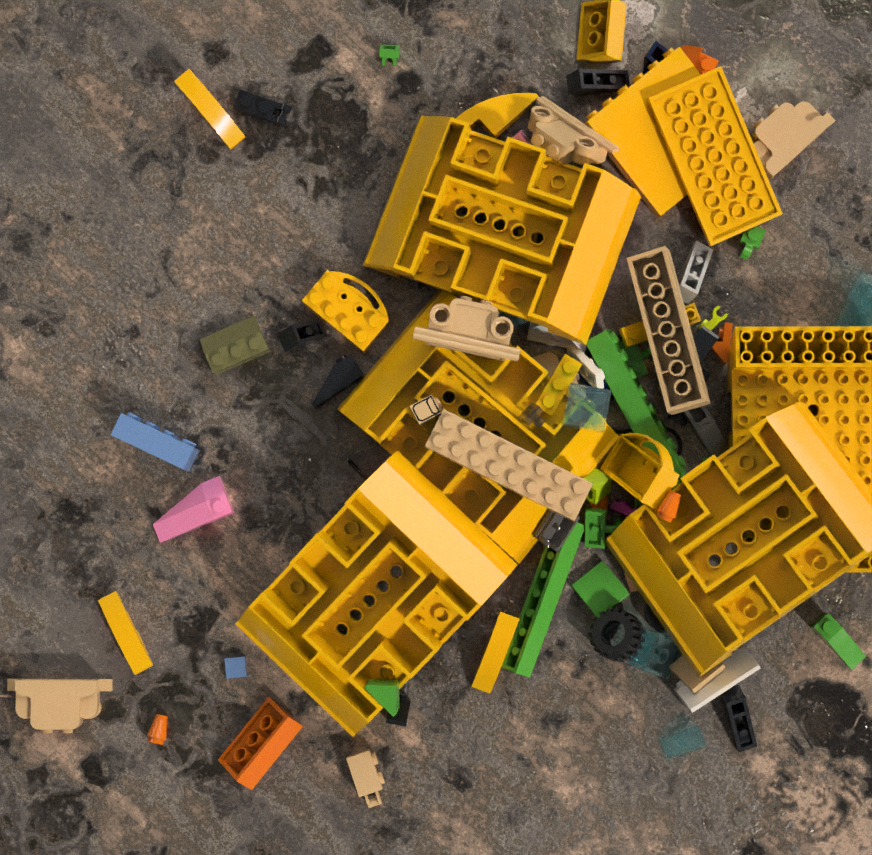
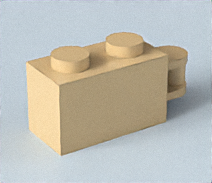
[346,749,385,808]

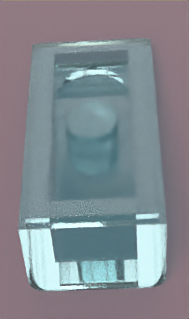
[660,725,707,759]

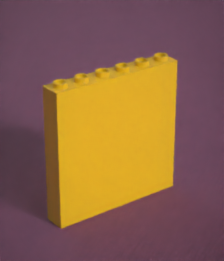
[584,47,701,217]

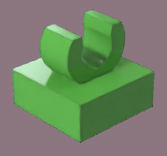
[379,45,400,66]

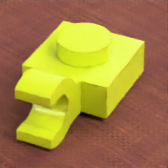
[697,306,728,330]

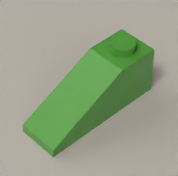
[809,612,866,670]

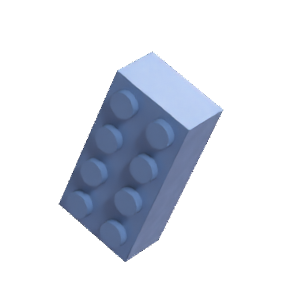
[111,412,200,472]

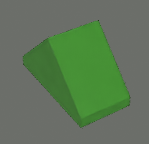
[364,678,399,717]

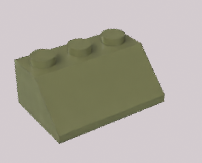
[200,316,270,376]

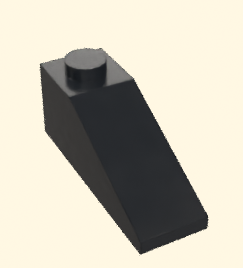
[566,69,630,95]
[312,354,365,409]
[720,685,757,752]

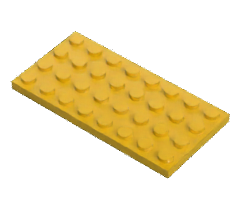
[647,66,783,246]

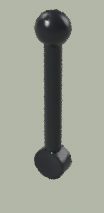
[345,457,368,481]

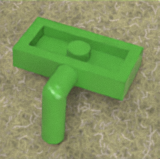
[618,341,652,379]
[585,508,622,549]

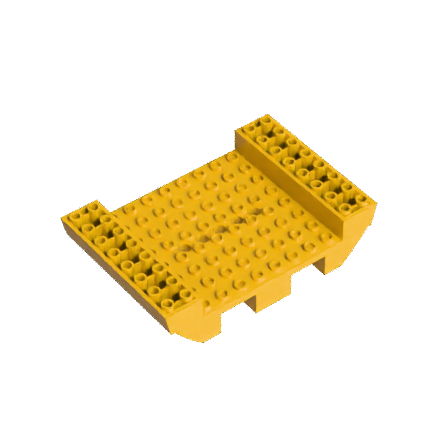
[362,115,641,345]
[337,289,620,564]
[727,326,872,573]
[606,402,872,677]
[235,451,518,737]

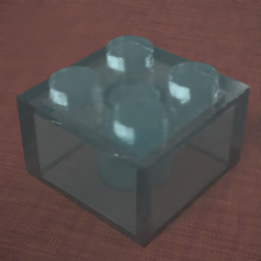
[562,383,611,433]

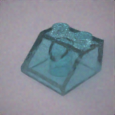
[627,626,679,679]

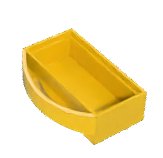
[302,270,390,354]
[600,433,680,510]

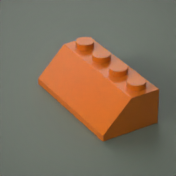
[218,697,303,790]

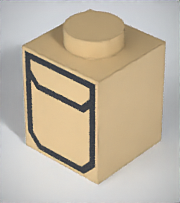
[410,395,443,426]

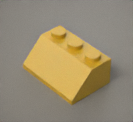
[576,0,627,64]

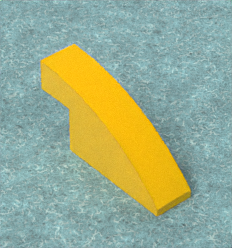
[174,69,245,150]
[455,93,539,139]
[471,612,519,694]

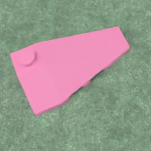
[153,476,235,543]

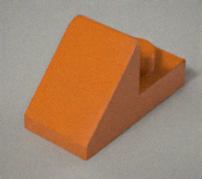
[681,45,719,75]
[710,322,733,365]

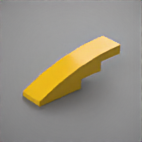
[98,591,153,675]

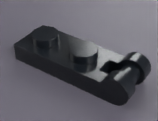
[233,90,292,127]

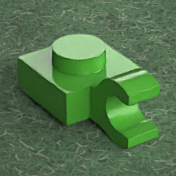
[739,226,766,260]

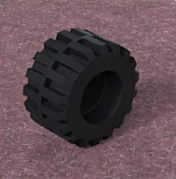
[589,608,645,662]

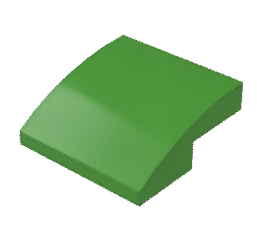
[571,561,630,618]

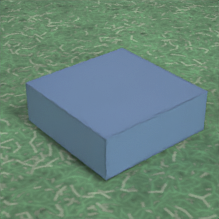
[224,656,247,679]

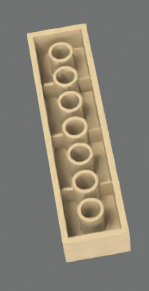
[627,246,711,415]
[425,409,593,521]

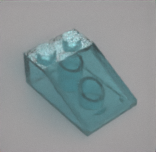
[834,270,872,326]

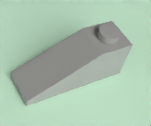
[677,240,713,305]

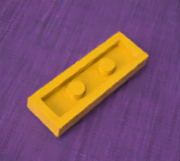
[534,354,582,417]

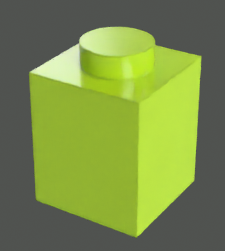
[583,468,612,505]

